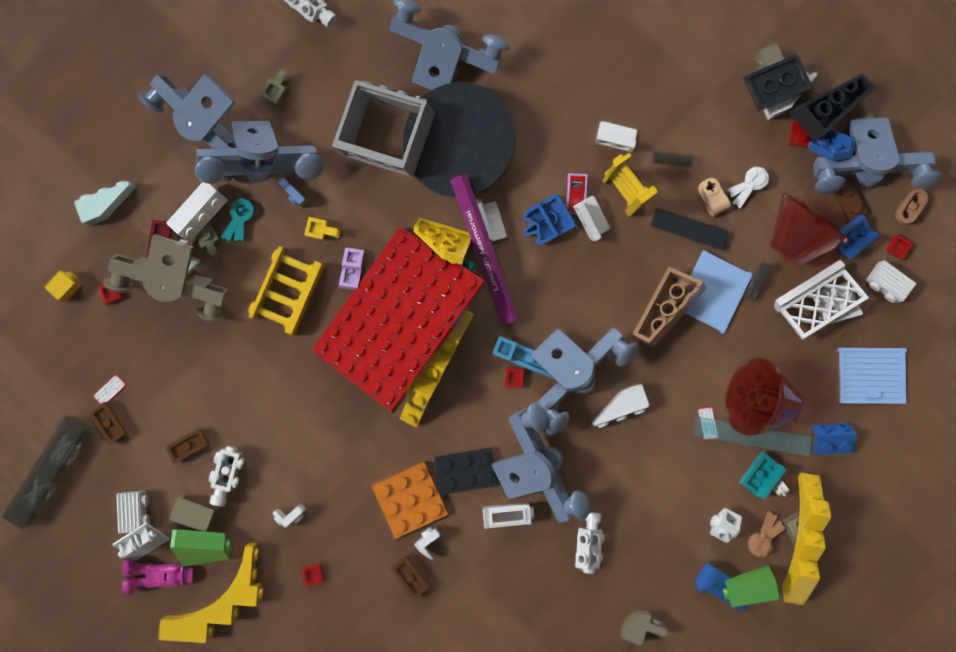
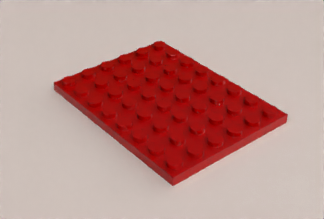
[311,227,487,413]

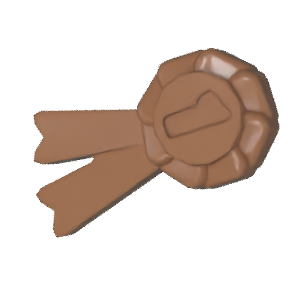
[748,511,786,557]

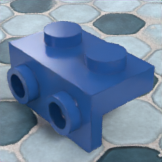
[830,215,880,259]
[812,423,857,455]

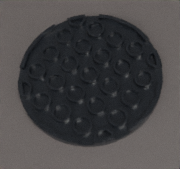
[403,82,516,198]

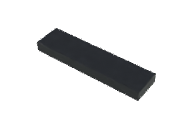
[650,208,729,250]

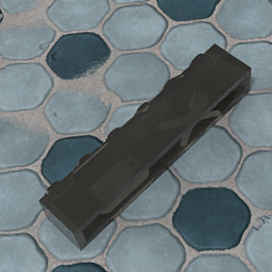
[2,415,92,529]

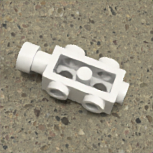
[284,0,337,28]
[209,446,244,506]
[575,512,604,573]

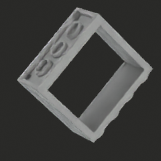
[332,80,435,178]

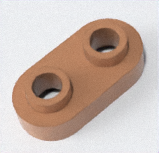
[895,189,928,224]

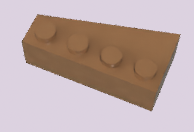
[633,267,707,347]

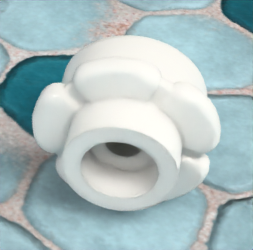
[773,480,789,497]

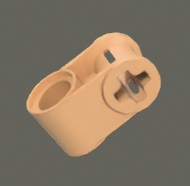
[698,178,731,217]

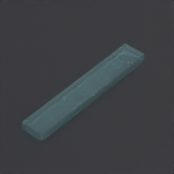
[694,417,812,456]

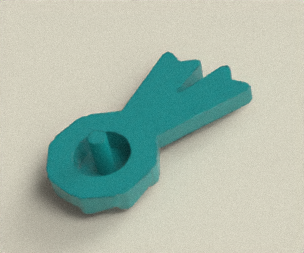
[221,198,254,242]

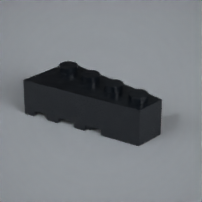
[789,73,875,141]

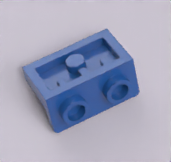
[808,129,855,161]

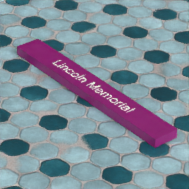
[450,174,518,325]

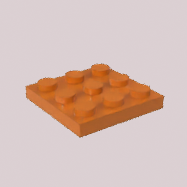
[372,461,448,539]

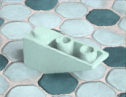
[74,181,136,226]

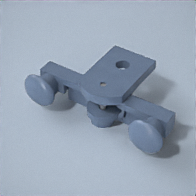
[389,0,510,90]
[139,74,236,181]
[813,118,942,194]
[194,121,324,184]
[531,328,639,435]
[492,403,590,523]

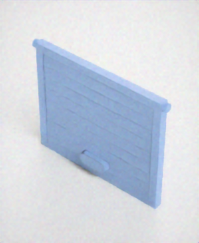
[685,250,753,334]
[837,348,907,404]

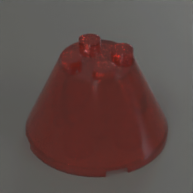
[768,193,849,267]
[725,358,804,436]

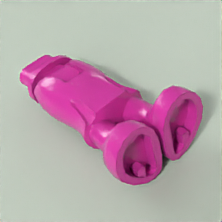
[122,558,194,596]

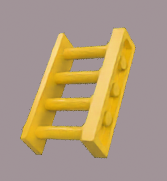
[602,153,658,217]
[248,246,324,336]

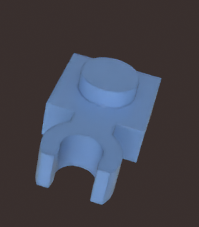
[277,177,308,208]

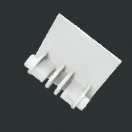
[813,282,863,324]
[113,523,169,560]

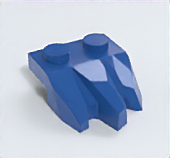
[523,193,577,245]

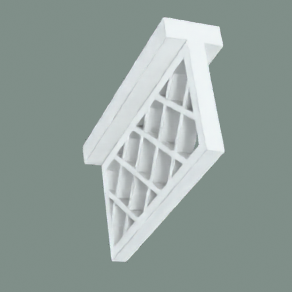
[774,260,869,340]

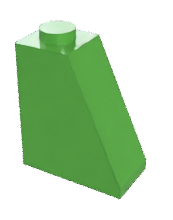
[170,529,233,567]
[723,565,779,607]

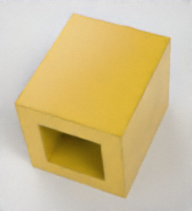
[44,270,81,302]

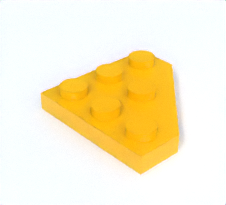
[414,217,471,265]

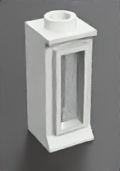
[483,502,534,529]

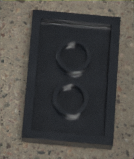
[743,54,813,112]
[434,447,498,495]

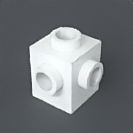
[710,507,742,543]

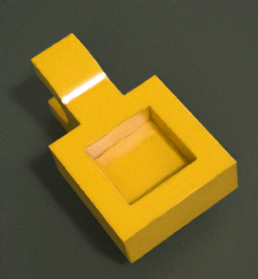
[304,217,341,240]

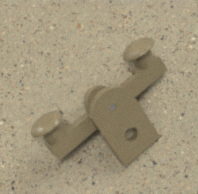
[103,234,228,322]

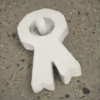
[727,167,769,208]

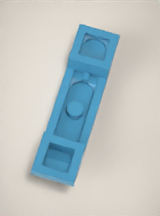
[492,336,555,379]

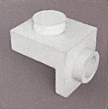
[273,504,306,528]

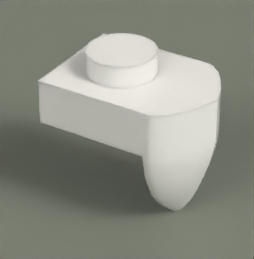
[414,527,441,560]

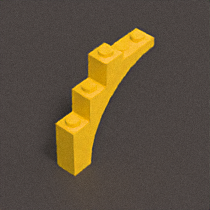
[399,310,474,427]
[782,472,831,605]
[159,543,264,643]

